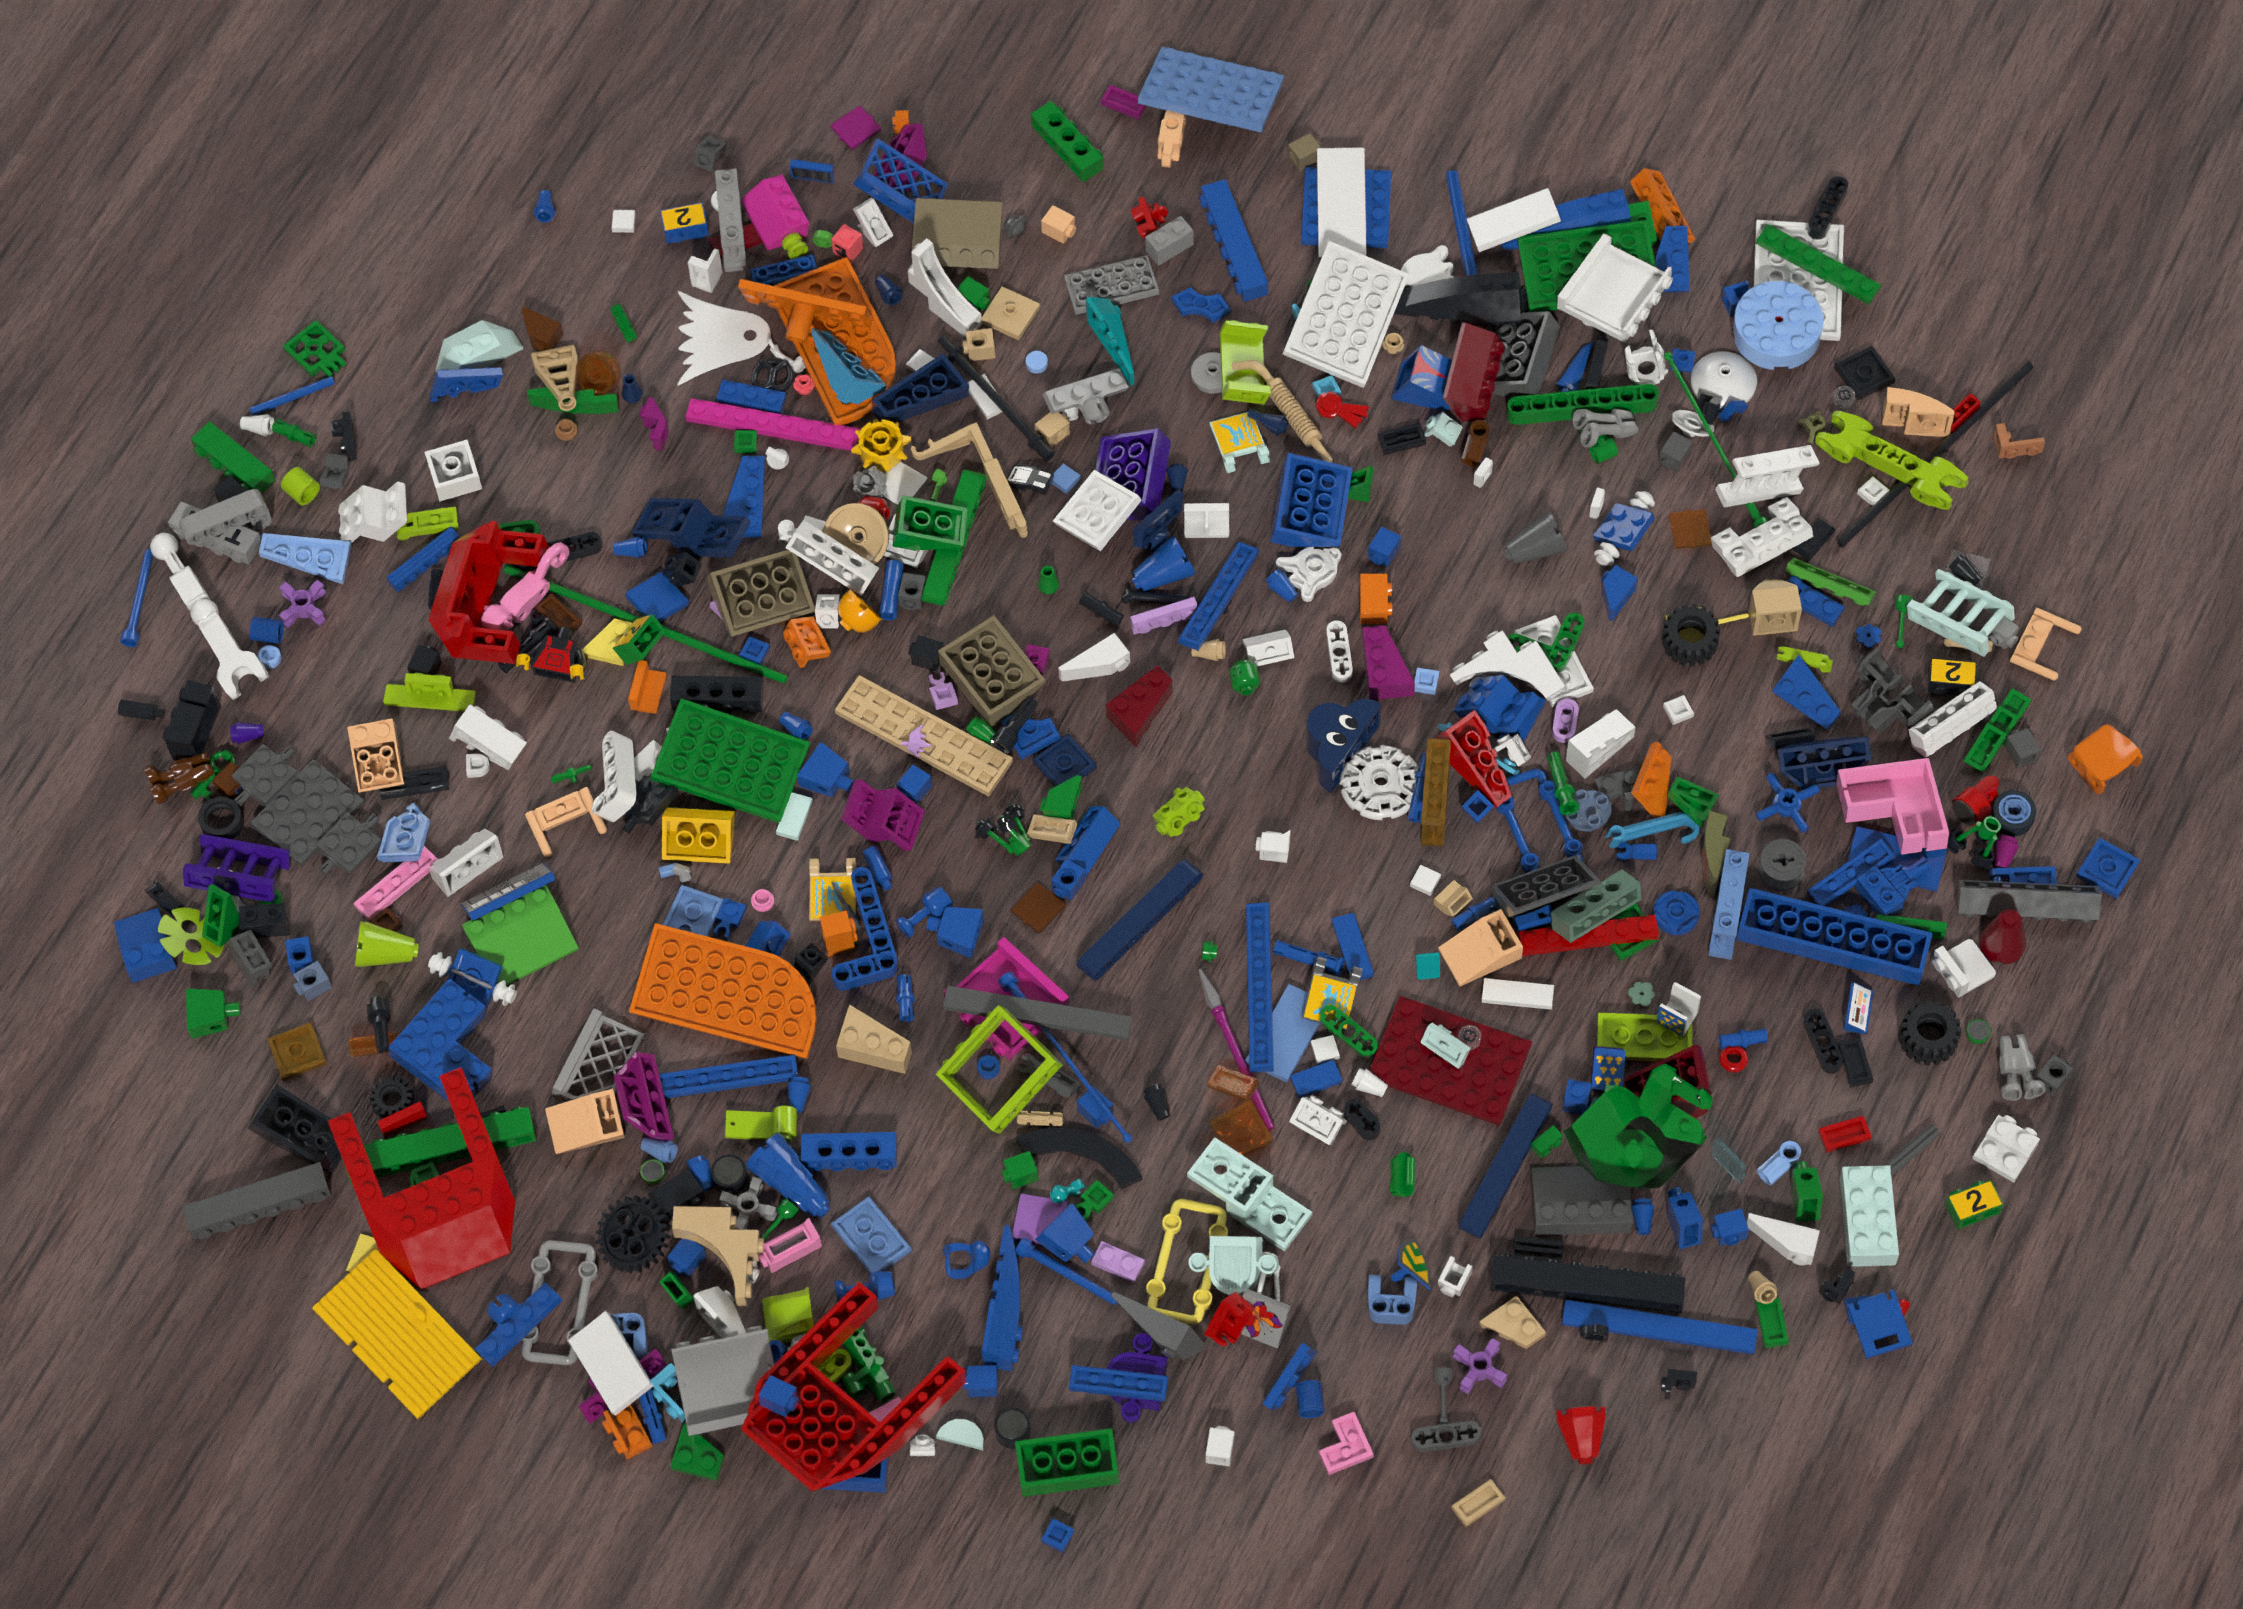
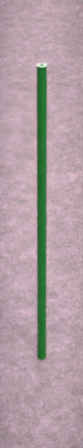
[504,564,788,684]

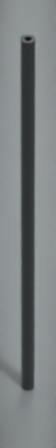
[1837,362,2034,548]

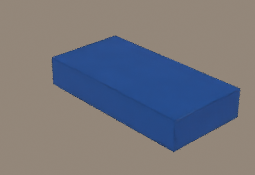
[1290,1060,1343,1099]

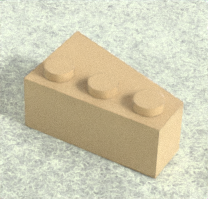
[836,1005,912,1074]

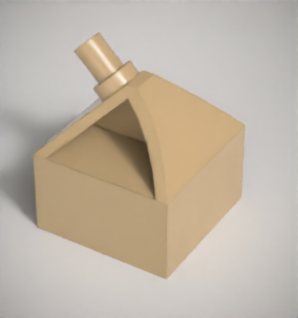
[1748,580,1802,636]

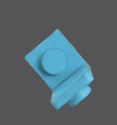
[650,1363,686,1423]

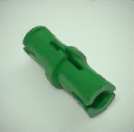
[272,419,316,448]

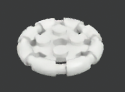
[1340,745,1419,820]

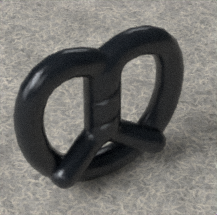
[751,358,794,391]

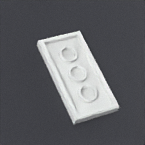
[1467,188,1561,252]
[1514,615,1594,708]
[568,1311,653,1415]

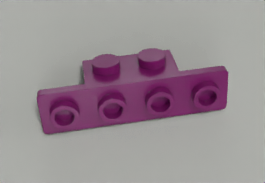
[579,1349,667,1423]

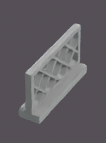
[552,1008,644,1101]

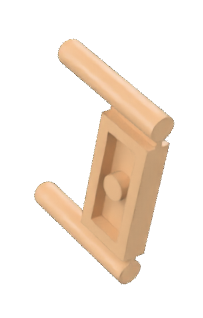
[2010,607,2081,681]
[525,787,607,858]

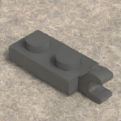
[1017,1053,1082,1098]

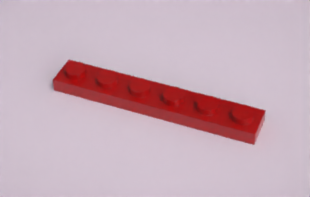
[1517,914,1659,956]

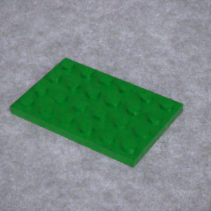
[1517,220,1656,312]
[650,698,810,823]

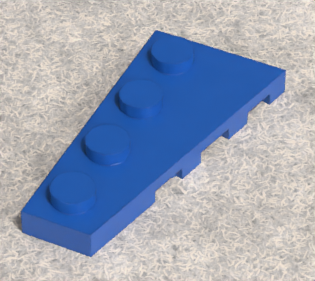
[723,456,765,537]

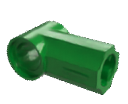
[1579,423,1618,464]

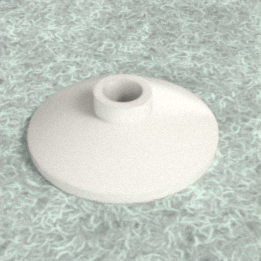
[1672,410,1714,437]

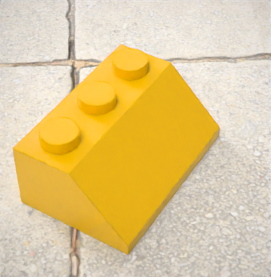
[662,807,735,863]

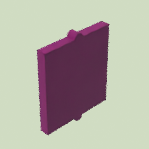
[830,105,881,150]

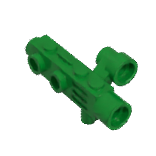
[841,1326,896,1403]

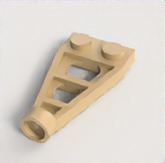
[531,345,579,411]

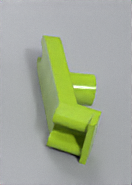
[1777,647,1833,673]

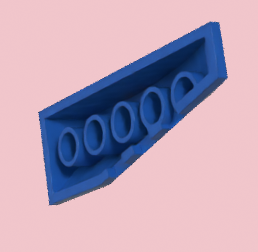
[1500,189,1631,249]
[982,1225,1023,1371]

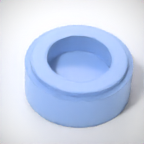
[1026,351,1048,374]
[258,645,281,669]

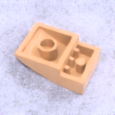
[1882,387,1954,437]

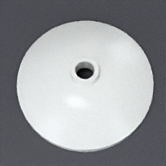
[1691,351,1757,410]

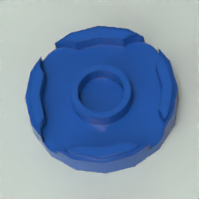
[1653,890,1700,935]

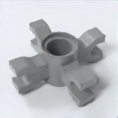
[719,1177,778,1230]

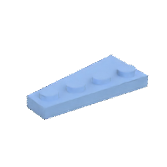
[259,533,352,584]

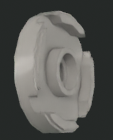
[1191,352,1222,394]

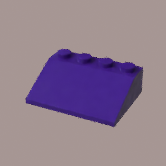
[1095,428,1171,521]

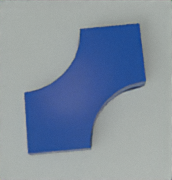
[1171,288,1231,323]

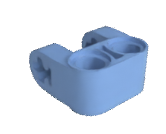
[1368,1275,1417,1325]
[610,1313,648,1361]

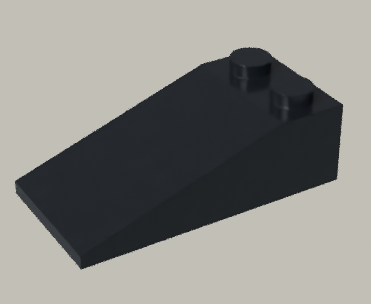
[248,1084,342,1174]

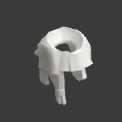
[1624,330,1668,385]

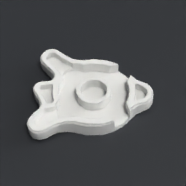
[1401,245,1454,288]
[1276,547,1341,602]

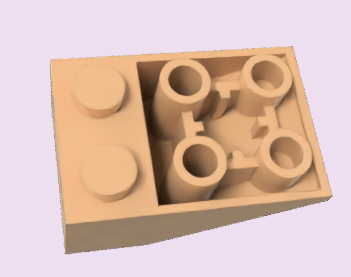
[347,719,404,793]
[1438,909,1523,987]
[545,1089,625,1154]

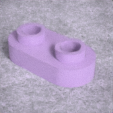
[1552,699,1579,743]

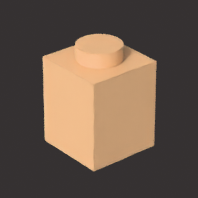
[1041,205,1076,244]

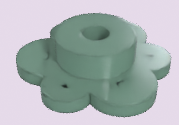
[1628,982,1655,1007]

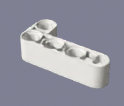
[592,731,636,822]

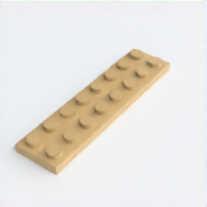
[835,675,1013,797]

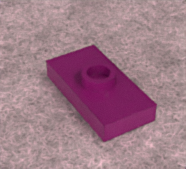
[1100,85,1147,120]

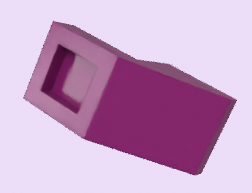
[640,397,669,451]

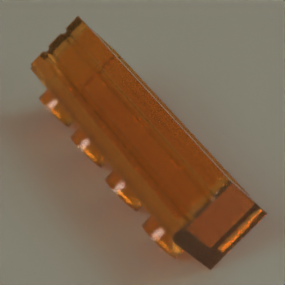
[348,1032,401,1057]

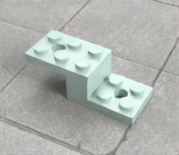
[1187,1137,1312,1252]

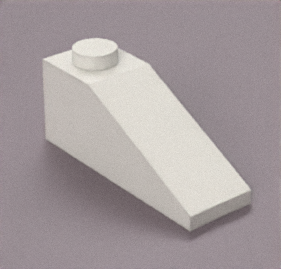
[1058,633,1130,681]
[1747,1213,1819,1265]

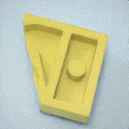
[582,619,633,666]

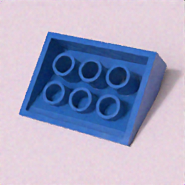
[1270,453,1352,547]

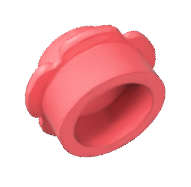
[793,374,815,395]

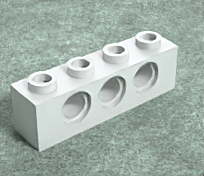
[786,520,879,596]

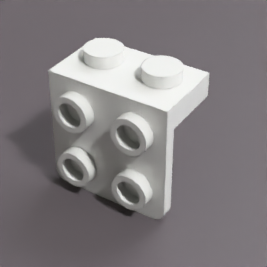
[1932,939,1996,998]

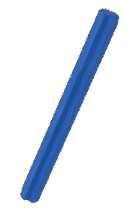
[1446,170,1477,276]

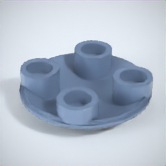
[1566,789,1612,831]

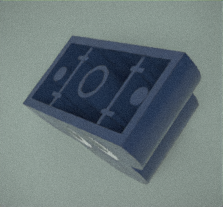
[1306,699,1382,794]

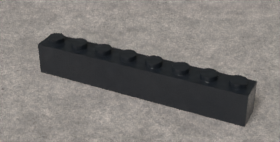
[1490,1254,1686,1313]

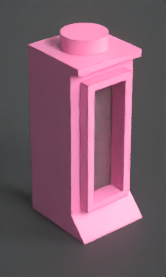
[759,1218,822,1274]

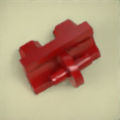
[1130,196,1168,239]

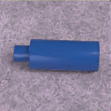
[862,846,892,891]

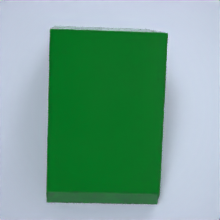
[1348,466,1374,502]

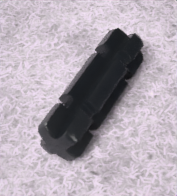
[428,569,443,610]

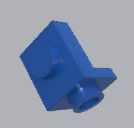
[1670,348,1696,373]

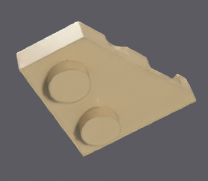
[1479,1296,1546,1349]

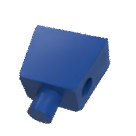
[797,742,854,797]
[926,907,984,958]
[1667,1188,1703,1249]
[1035,1203,1095,1263]

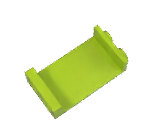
[1219,320,1271,405]

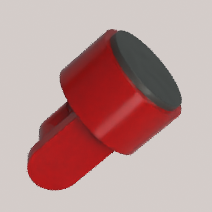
[1952,776,1999,826]

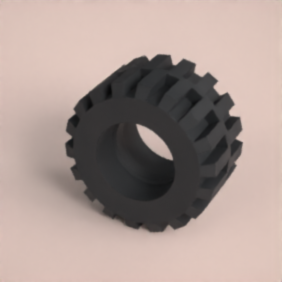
[1662,604,1720,667]
[1899,1000,1961,1066]

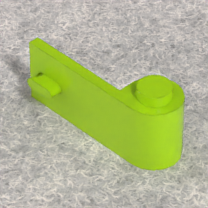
[725,1106,797,1143]

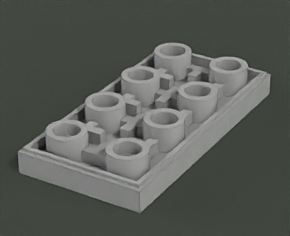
[1064,255,1159,315]

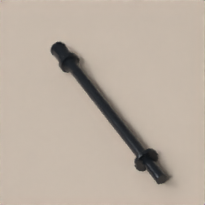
[938,336,1055,462]

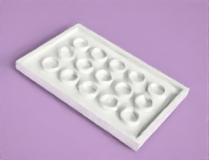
[1754,220,1844,341]
[1283,241,1409,388]

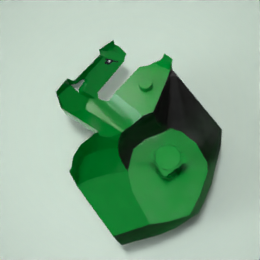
[1563,1063,1713,1189]

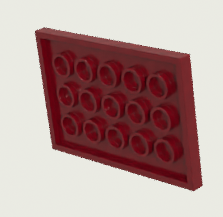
[1369,996,1532,1126]

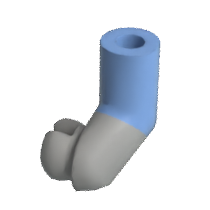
[658,863,692,882]

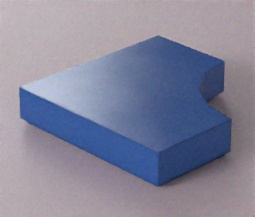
[1001,713,1061,760]

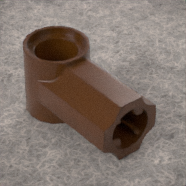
[1461,420,1490,468]

